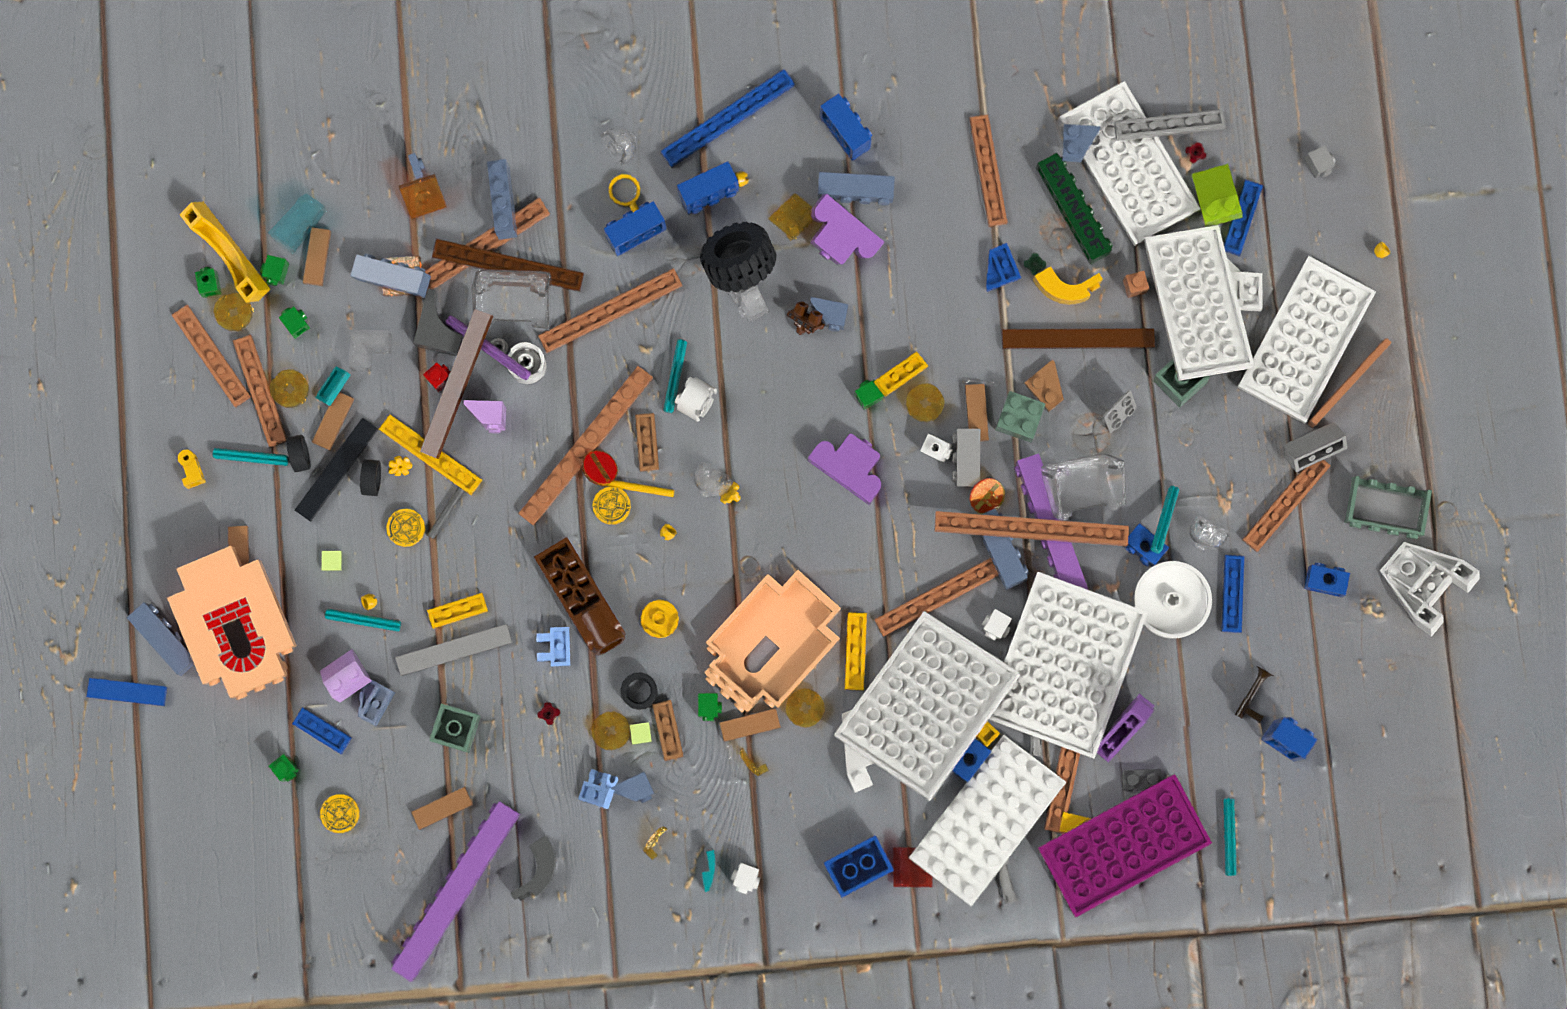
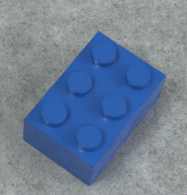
[820,93,872,161]
[677,161,739,215]
[604,201,666,257]
[1261,717,1318,762]
[823,835,894,898]

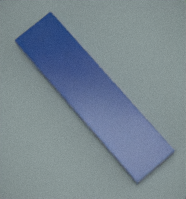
[1224,179,1263,256]
[1221,555,1245,633]
[86,678,167,706]

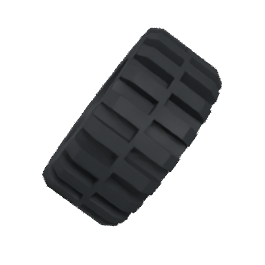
[700,222,776,292]

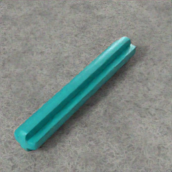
[663,339,687,413]
[213,448,289,466]
[1151,485,1179,554]
[325,609,401,632]
[1223,798,1237,876]

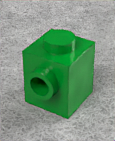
[260,255,289,286]
[195,267,222,298]
[278,306,310,339]
[854,380,884,410]
[698,693,722,721]
[268,754,299,782]

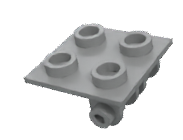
[1100,389,1137,434]

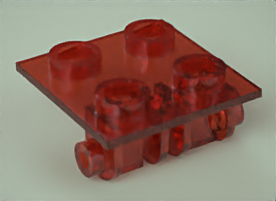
[893,848,932,887]

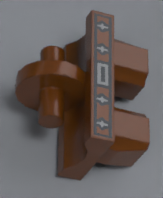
[786,301,825,335]

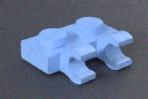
[536,627,570,667]
[578,769,618,809]

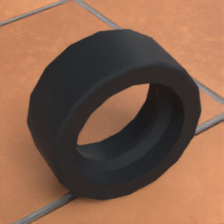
[286,435,311,472]
[360,459,381,496]
[620,672,658,710]

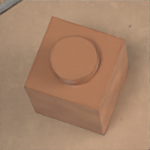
[1123,271,1149,298]

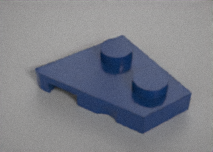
[986,243,1021,292]

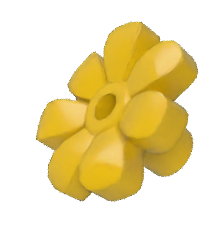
[388,456,412,476]
[720,482,741,504]

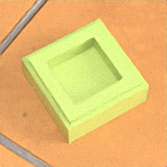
[321,551,342,571]
[630,722,652,745]

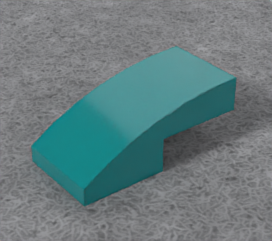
[702,850,716,892]

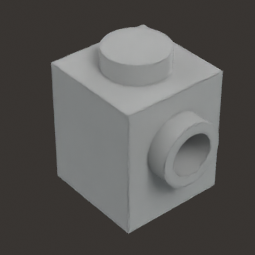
[1305,145,1336,178]

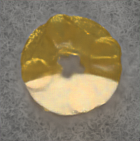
[214,293,253,332]
[270,369,309,408]
[906,383,944,422]
[786,689,824,728]
[592,712,630,750]

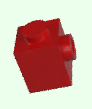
[423,362,451,393]

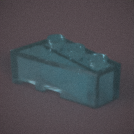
[268,193,327,255]

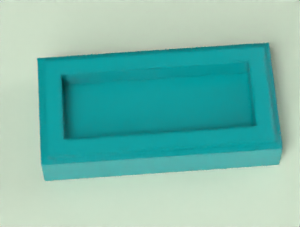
[315,366,351,406]

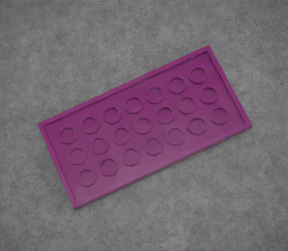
[1037,774,1212,918]

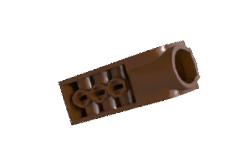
[534,537,626,656]

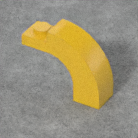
[1033,266,1103,304]

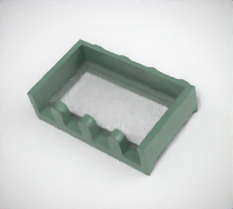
[1344,476,1432,539]

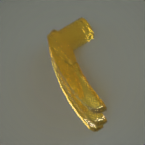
[740,748,769,776]
[644,827,667,860]

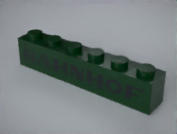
[1036,152,1113,265]

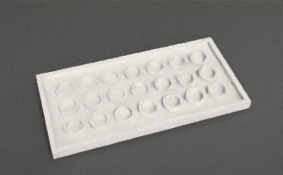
[1059,81,1200,246]
[1144,225,1254,381]
[1237,256,1376,424]
[909,735,1066,907]

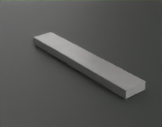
[1113,109,1226,141]
[395,624,513,676]

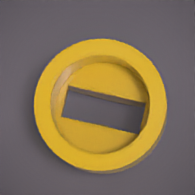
[734,171,749,187]
[1374,241,1391,258]
[660,524,677,540]
[361,593,377,610]

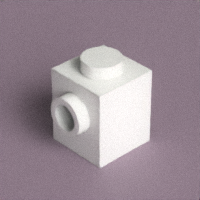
[920,434,953,462]
[981,609,1012,641]
[731,863,760,894]

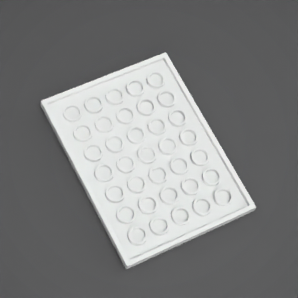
[989,572,1148,759]
[834,611,1020,801]

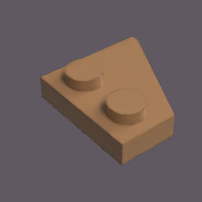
[1024,360,1064,413]

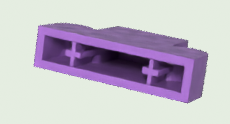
[811,194,884,265]
[808,434,881,505]
[1097,694,1154,762]

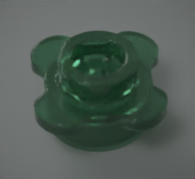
[1023,253,1046,276]

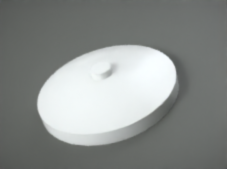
[1134,561,1212,639]

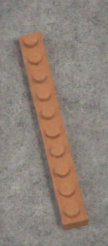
[518,366,653,526]
[934,511,1129,546]

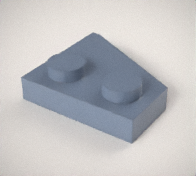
[1062,124,1100,162]
[408,153,431,199]
[358,679,395,726]

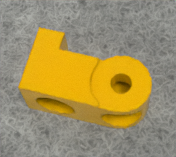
[177,450,206,489]

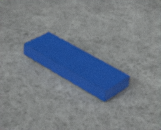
[292,707,352,754]

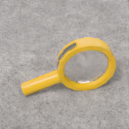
[608,174,640,212]

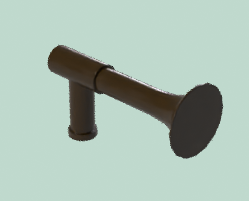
[1234,666,1274,723]

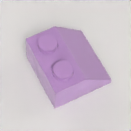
[464,400,506,433]
[320,649,372,702]

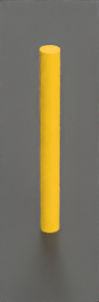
[598,479,675,497]

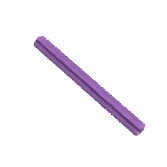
[445,316,531,380]

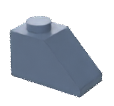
[810,297,848,332]
[611,772,655,803]

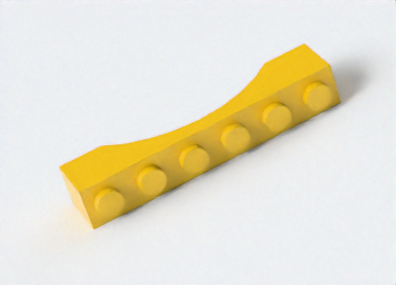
[179,202,270,303]

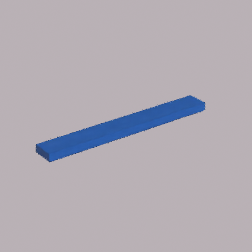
[661,69,795,168]

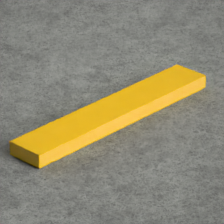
[379,414,483,496]

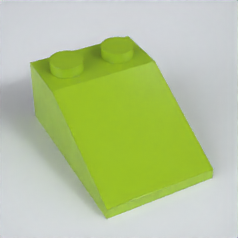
[1191,164,1243,227]

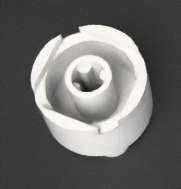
[508,342,547,384]
[675,377,717,422]

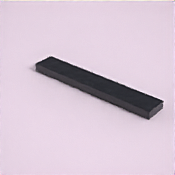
[294,418,379,522]

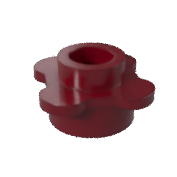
[1185,142,1207,164]
[537,702,561,725]

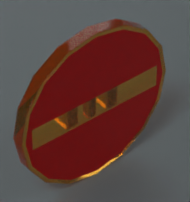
[582,450,618,486]

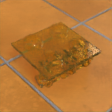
[768,193,814,241]

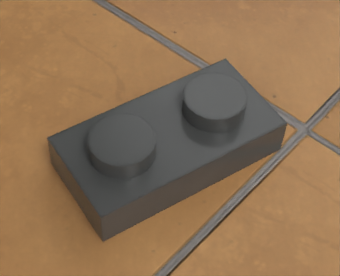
[1122,769,1162,790]

